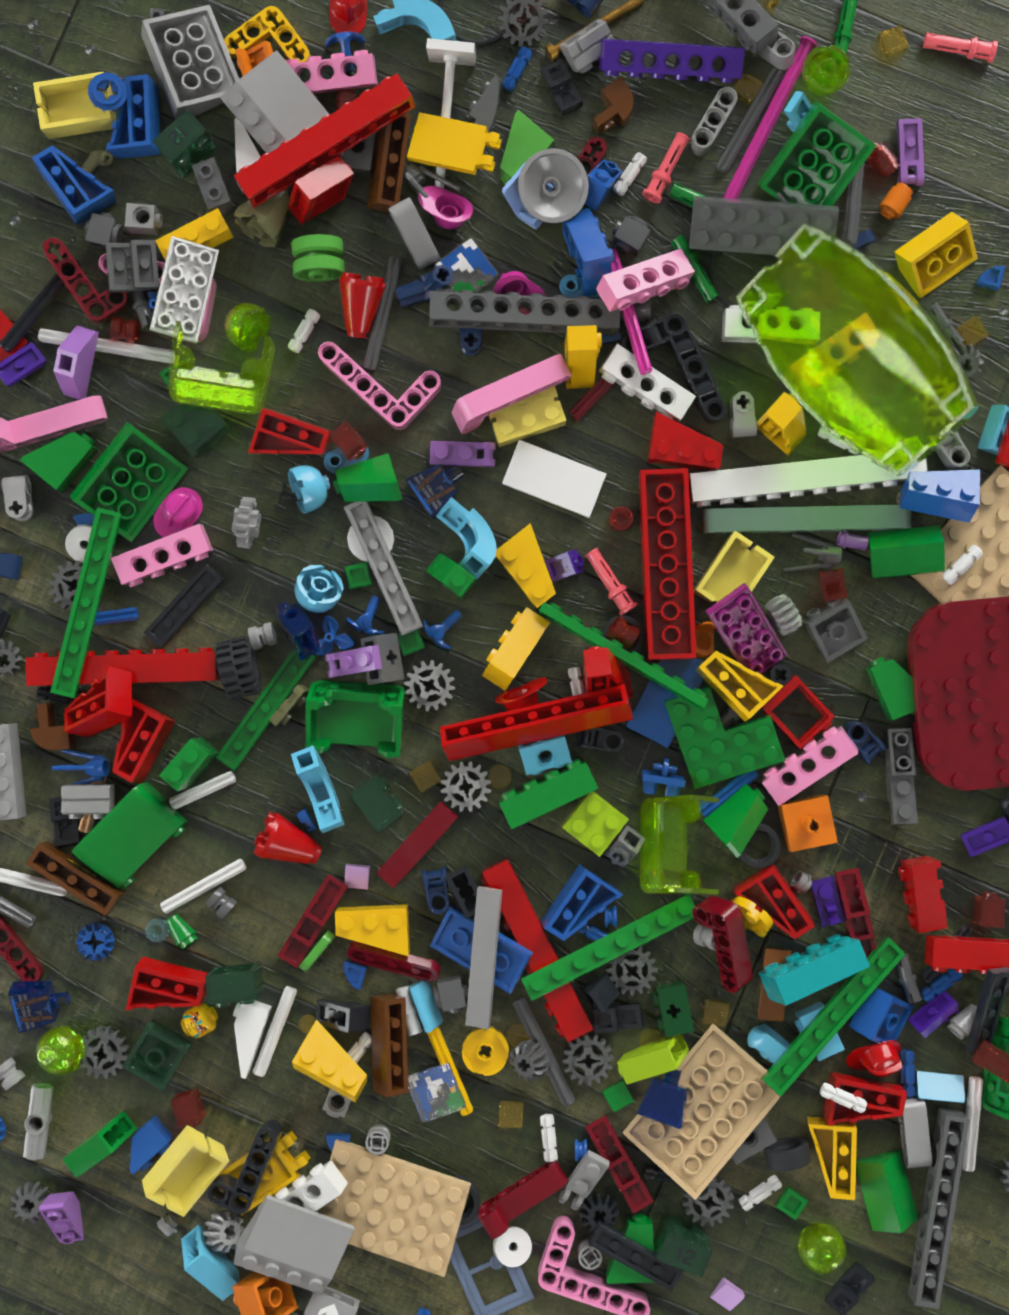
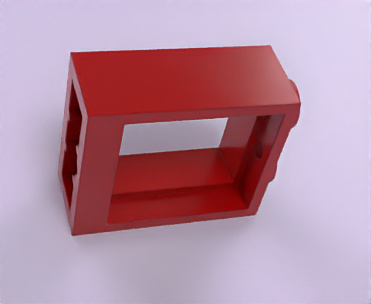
[287,155,354,225]
[760,675,835,749]

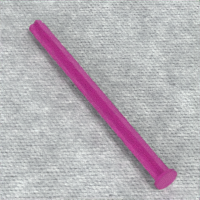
[723,36,817,199]

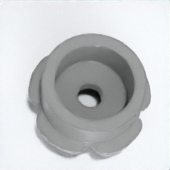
[790,871,812,893]
[157,1213,179,1237]

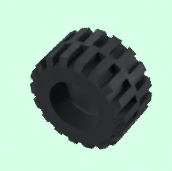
[215,636,262,700]

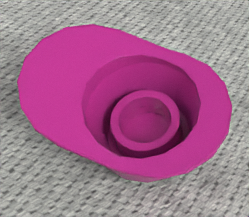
[418,186,473,229]
[493,271,546,315]
[153,487,203,537]

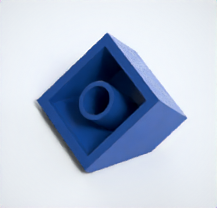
[849,987,914,1043]

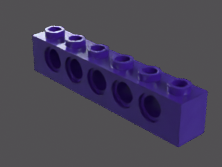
[599,38,745,83]

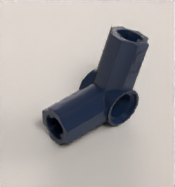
[395,264,453,308]

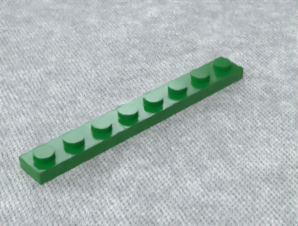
[50,507,122,698]
[539,602,709,711]
[521,895,695,1002]
[761,937,905,1097]

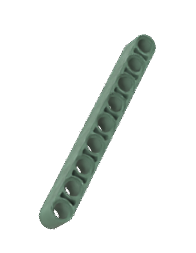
[702,505,912,534]

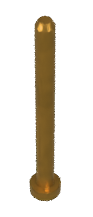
[544,0,645,62]

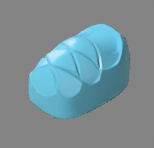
[747,1023,790,1064]

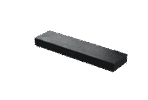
[144,563,225,648]
[965,967,1009,1055]
[588,1221,684,1292]

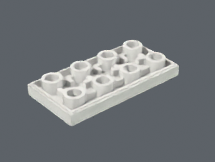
[149,236,219,343]
[502,440,606,518]

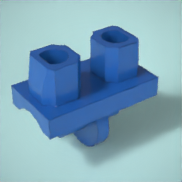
[641,758,686,798]

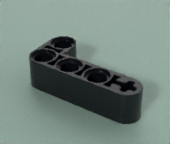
[207,1120,282,1214]

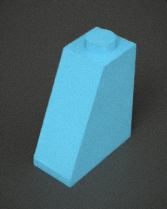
[181,1224,240,1301]

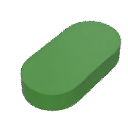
[299,930,335,972]

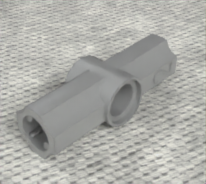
[23,1083,54,1160]

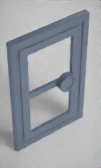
[450,1214,534,1315]

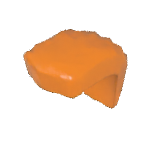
[695,621,715,658]

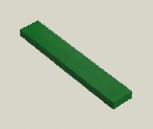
[216,644,317,772]

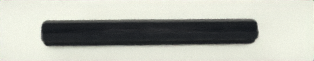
[0,257,81,352]

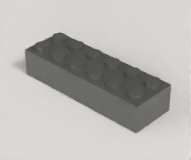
[689,196,839,259]

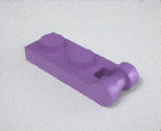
[896,118,924,186]
[430,441,496,467]
[325,645,382,678]

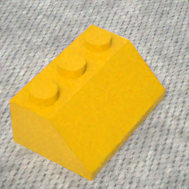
[894,212,978,298]

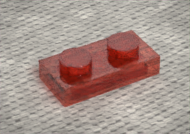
[971,1039,1009,1083]

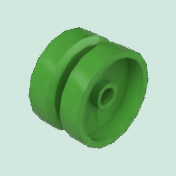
[291,234,345,282]

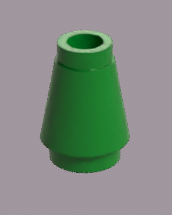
[166,914,198,950]

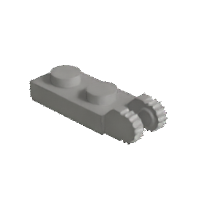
[558,1150,610,1210]

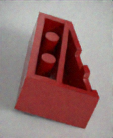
[248,408,334,454]
[647,412,723,471]
[583,646,634,698]
[64,666,133,738]
[112,699,176,783]
[898,855,947,933]
[734,863,815,939]
[125,956,211,1010]
[822,1071,907,1126]

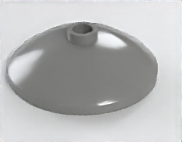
[518,148,589,223]

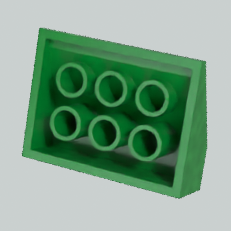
[758,100,877,206]
[70,422,188,542]

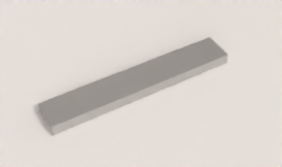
[344,501,423,636]
[465,886,502,1029]

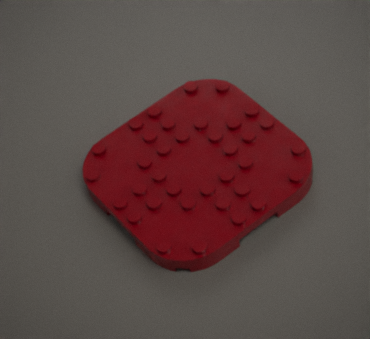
[907,596,1009,791]

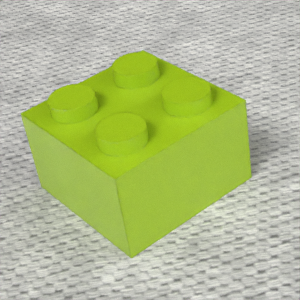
[561,791,629,857]

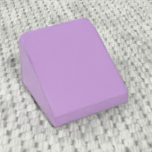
[345,863,370,890]
[710,1277,745,1311]

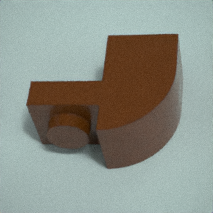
[592,76,633,134]
[30,703,76,750]

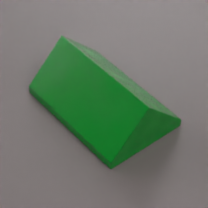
[867,525,945,579]
[856,1149,918,1233]

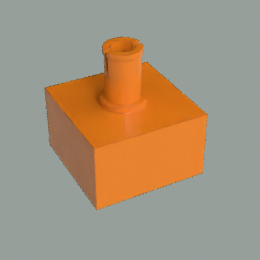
[776,794,838,852]
[232,1271,298,1315]

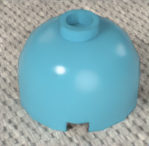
[288,465,330,514]
[294,565,343,613]

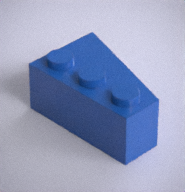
[32,145,117,226]

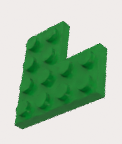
[664,686,786,789]

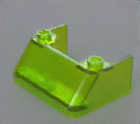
[168,321,275,414]
[640,795,719,895]

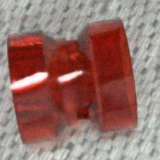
[110,316,140,344]
[608,506,633,532]
[607,616,640,648]

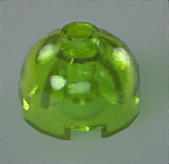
[802,45,851,96]
[224,303,270,352]
[36,1026,85,1075]
[797,1222,846,1274]

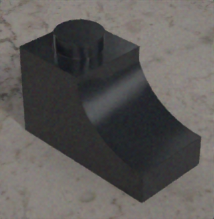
[315,999,370,1033]

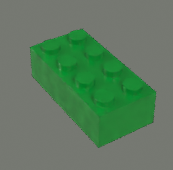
[499,758,598,830]

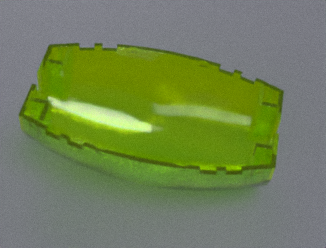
[736,224,979,476]

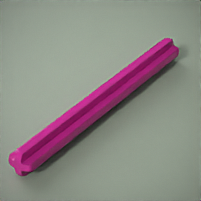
[611,248,652,375]

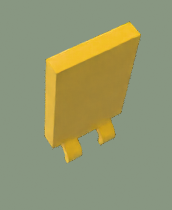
[407,112,502,175]
[215,1131,311,1216]

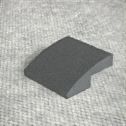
[105,240,159,292]

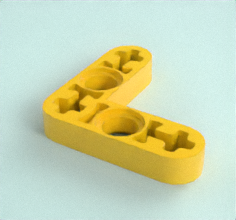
[224,6,311,62]

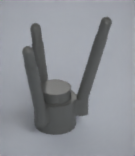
[403,164,461,216]
[783,533,842,573]

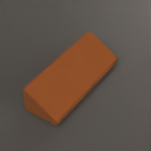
[758,947,792,1021]

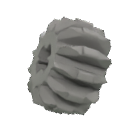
[765,594,802,636]
[203,1210,245,1253]

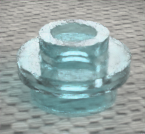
[145,918,169,942]

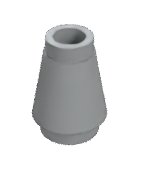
[947,1004,977,1040]

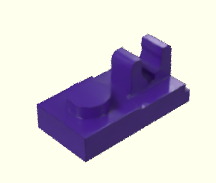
[0,342,47,387]
[960,817,1009,857]
[811,876,845,927]
[908,991,959,1038]

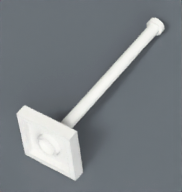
[426,38,476,189]

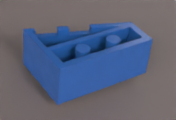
[106,74,161,159]
[563,208,614,296]
[900,470,980,523]
[540,864,623,941]

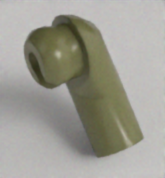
[81,150,113,174]

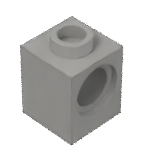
[125,203,163,235]
[322,1089,351,1118]

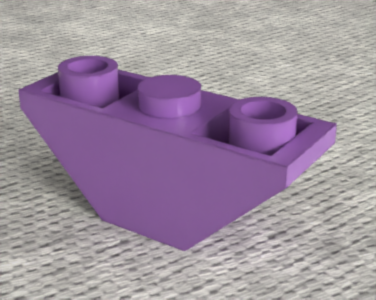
[54,326,99,400]
[39,1191,84,1244]

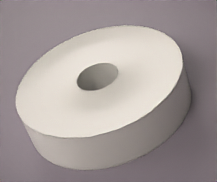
[65,524,92,563]
[493,1226,532,1267]

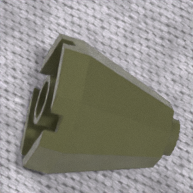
[234,189,290,248]

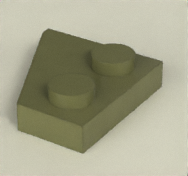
[269,685,309,727]

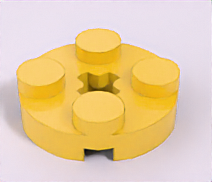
[731,896,773,938]
[462,1026,509,1076]

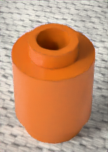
[879,183,913,220]

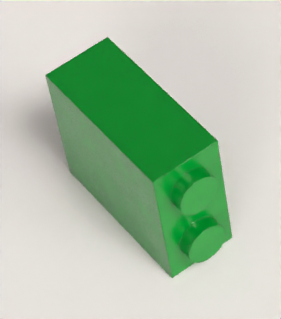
[159,737,219,791]

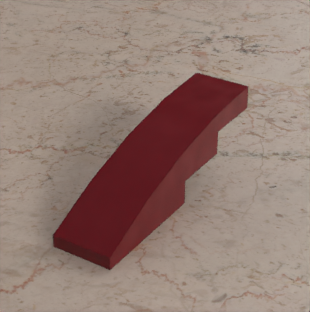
[376,801,458,888]
[835,868,876,958]
[278,874,348,968]
[585,1115,654,1214]

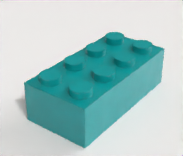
[758,934,870,1006]

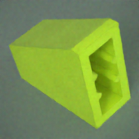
[617,1034,689,1084]

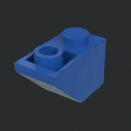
[584,159,623,211]
[130,1115,174,1174]

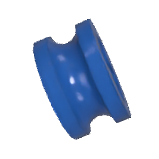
[604,905,617,927]
[574,1139,587,1162]

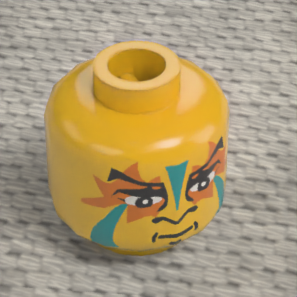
[181,1003,218,1039]

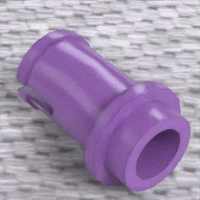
[837,530,869,551]

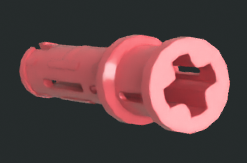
[923,32,998,63]
[642,132,690,204]
[585,548,638,615]

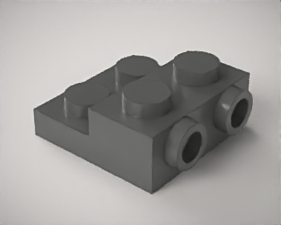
[802,596,868,663]

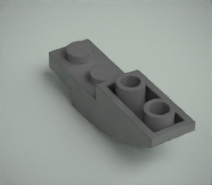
[468,76,499,147]
[886,728,918,825]

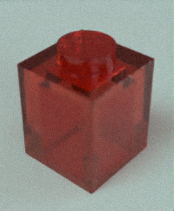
[328,420,368,462]
[819,568,848,602]
[973,891,1006,928]
[170,1087,206,1128]

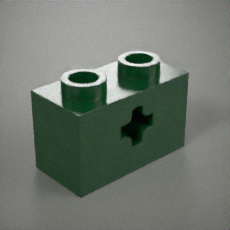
[652,980,694,1037]

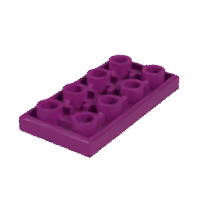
[705,583,788,674]

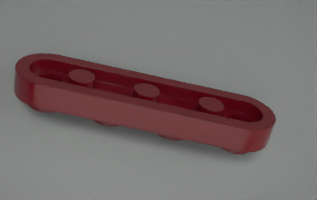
[347,941,440,982]

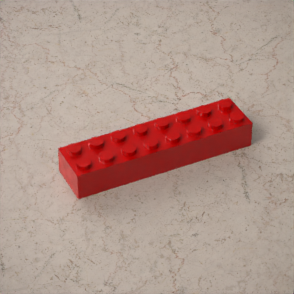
[638,468,697,661]

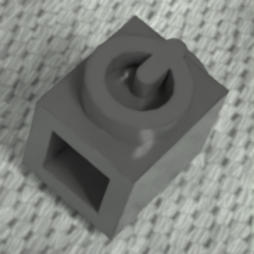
[85,212,123,250]
[612,215,650,257]
[605,825,645,868]
[433,974,468,1013]

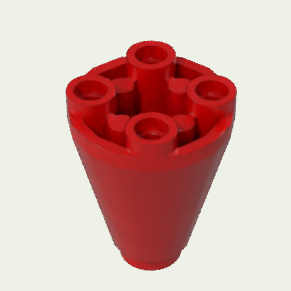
[339,272,386,339]
[254,811,322,864]

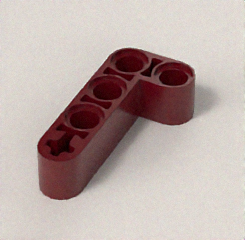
[43,238,128,324]
[692,896,753,993]
[478,1160,568,1239]

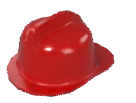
[329,0,367,33]
[495,677,548,711]
[846,1040,902,1077]

